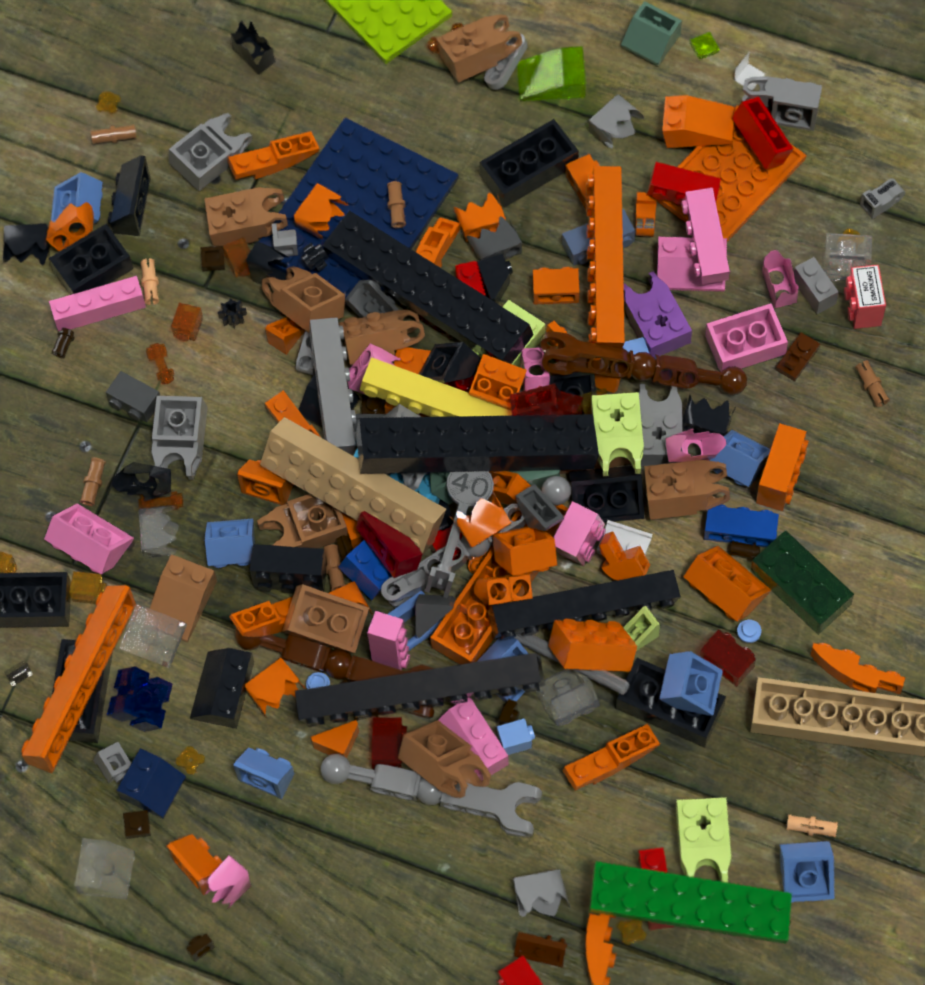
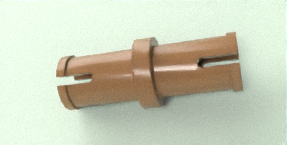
[91,125,136,144]
[387,181,406,228]
[855,360,890,407]
[80,458,106,506]
[324,544,345,591]

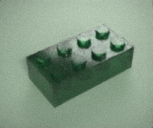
[750,530,854,635]

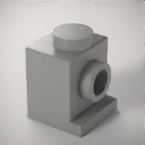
[93,742,132,784]

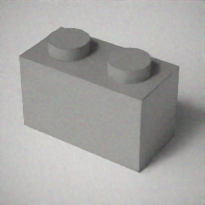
[794,257,838,314]

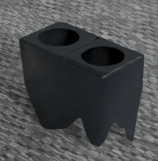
[231,21,276,75]
[3,223,50,265]
[246,241,289,287]
[682,394,736,437]
[112,462,171,501]

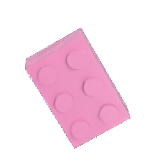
[705,304,788,372]
[554,501,606,566]

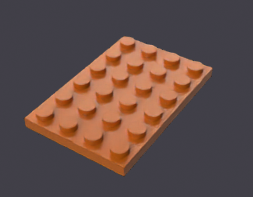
[657,105,806,242]

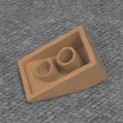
[144,554,217,643]
[282,584,369,653]

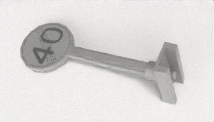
[425,471,494,599]

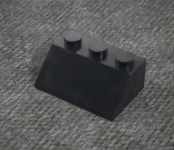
[108,155,151,236]
[569,466,645,523]
[190,648,254,729]

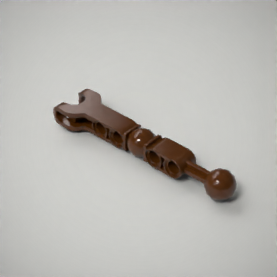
[541,331,747,395]
[235,629,435,719]

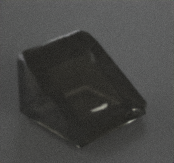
[4,661,32,686]

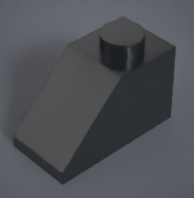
[477,254,513,304]

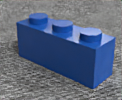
[704,504,779,549]

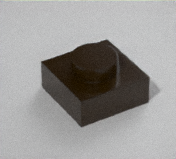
[200,245,225,271]
[361,395,386,414]
[499,698,520,726]
[124,810,151,839]
[186,933,215,962]

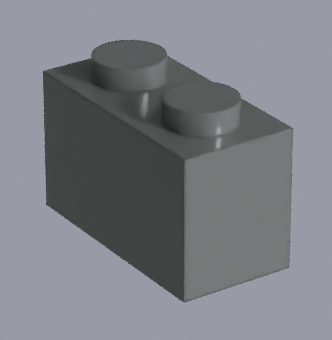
[106,371,160,423]

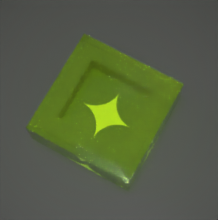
[690,32,720,60]

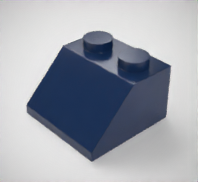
[117,748,186,819]

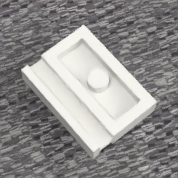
[597,520,653,556]

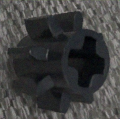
[301,243,329,271]
[218,298,247,328]

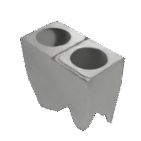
[589,94,644,148]
[513,869,570,917]

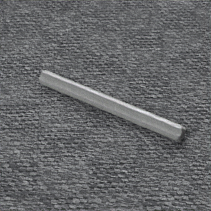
[514,633,629,694]

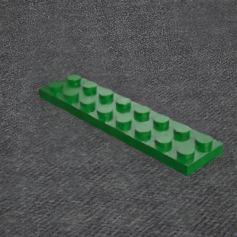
[589,861,792,944]

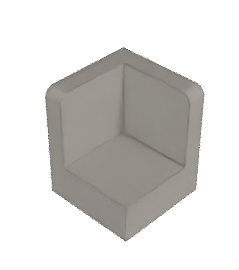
[272,223,298,256]

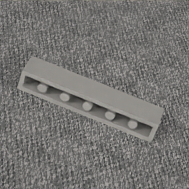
[309,317,357,454]

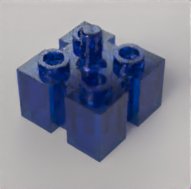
[107,666,173,732]

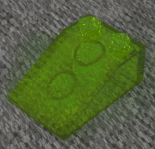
[517,46,586,102]

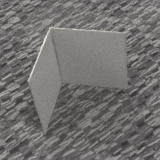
[734,52,765,91]

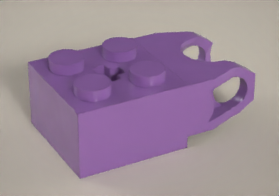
[624,272,692,357]

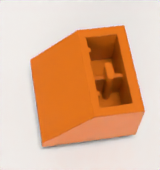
[469,354,527,410]

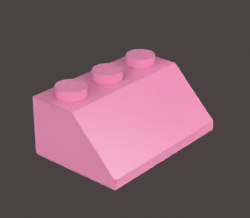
[657,237,727,292]
[44,504,134,574]
[438,698,509,781]

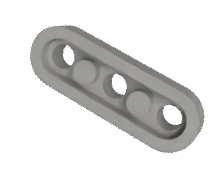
[485,34,528,90]

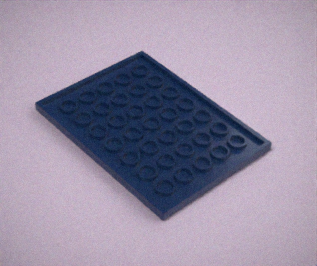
[259,117,459,307]

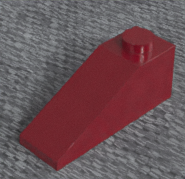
[356,511,423,578]

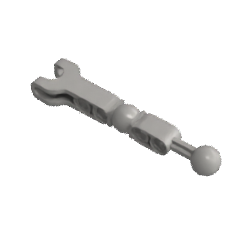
[381,476,571,608]
[320,754,542,838]

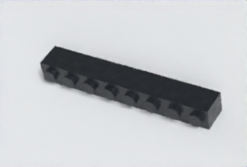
[487,570,681,640]

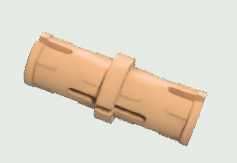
[140,259,159,305]
[787,815,838,838]

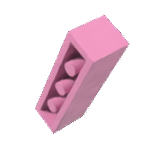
[682,188,730,284]
[49,276,146,331]
[368,611,410,670]

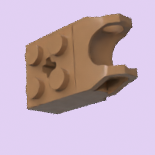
[436,15,523,82]
[205,187,288,248]
[262,266,345,333]
[339,310,425,364]
[644,460,730,520]
[257,494,348,548]
[398,720,491,798]

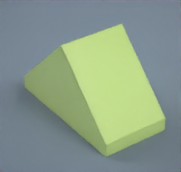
[623,606,660,651]

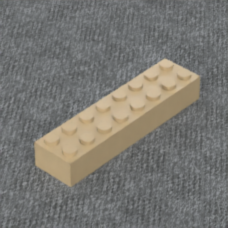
[260,417,446,556]
[751,677,925,756]

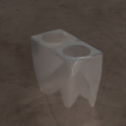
[138,505,179,559]

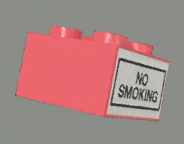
[844,265,886,329]

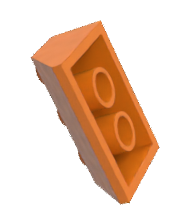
[683,546,771,622]

